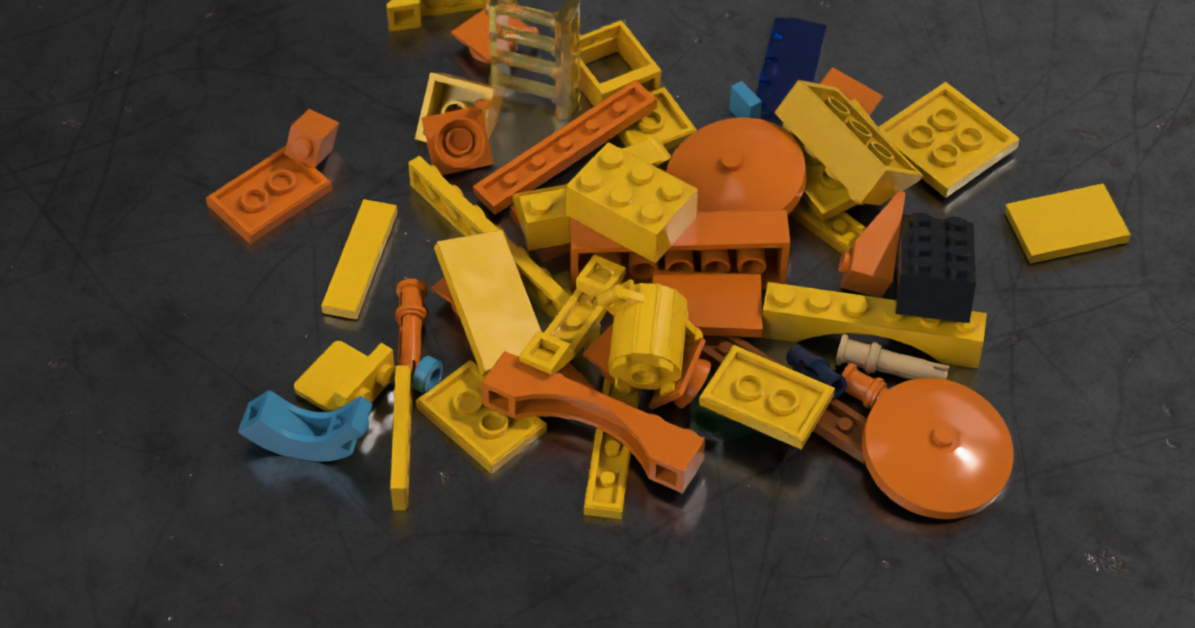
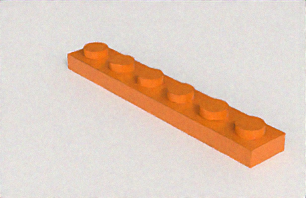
[473,80,658,215]

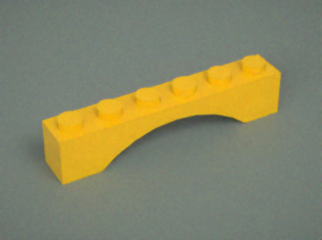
[762,282,987,369]

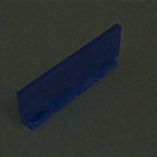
[755,17,827,118]

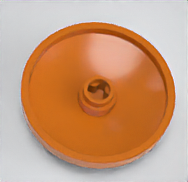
[666,117,807,215]
[862,378,1014,519]

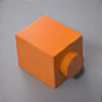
[284,109,339,168]

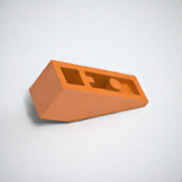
[838,191,906,298]

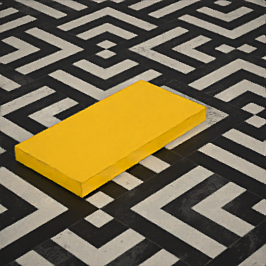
[434,230,541,376]

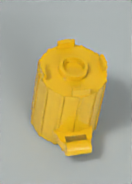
[597,279,703,396]

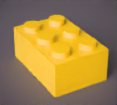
[566,142,698,264]

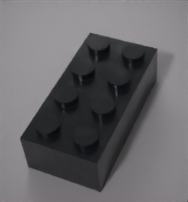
[895,212,976,323]

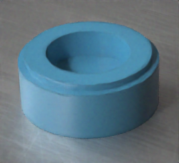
[412,356,443,394]

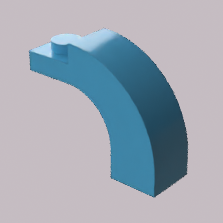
[238,390,372,461]

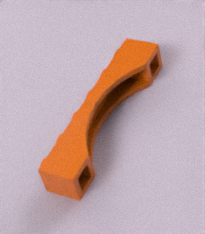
[482,351,705,494]

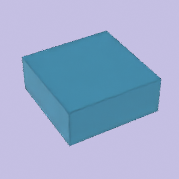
[729,81,762,119]

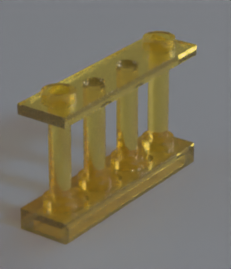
[485,0,580,122]

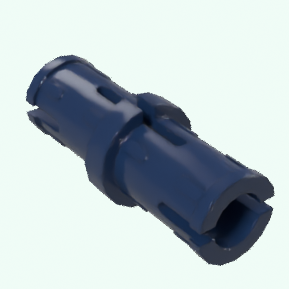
[786,345,847,398]

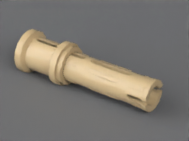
[835,334,950,380]

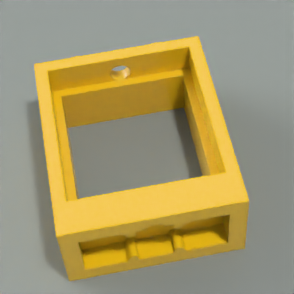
[563,20,661,107]

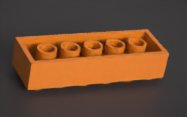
[570,209,790,294]

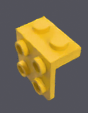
[294,341,395,412]

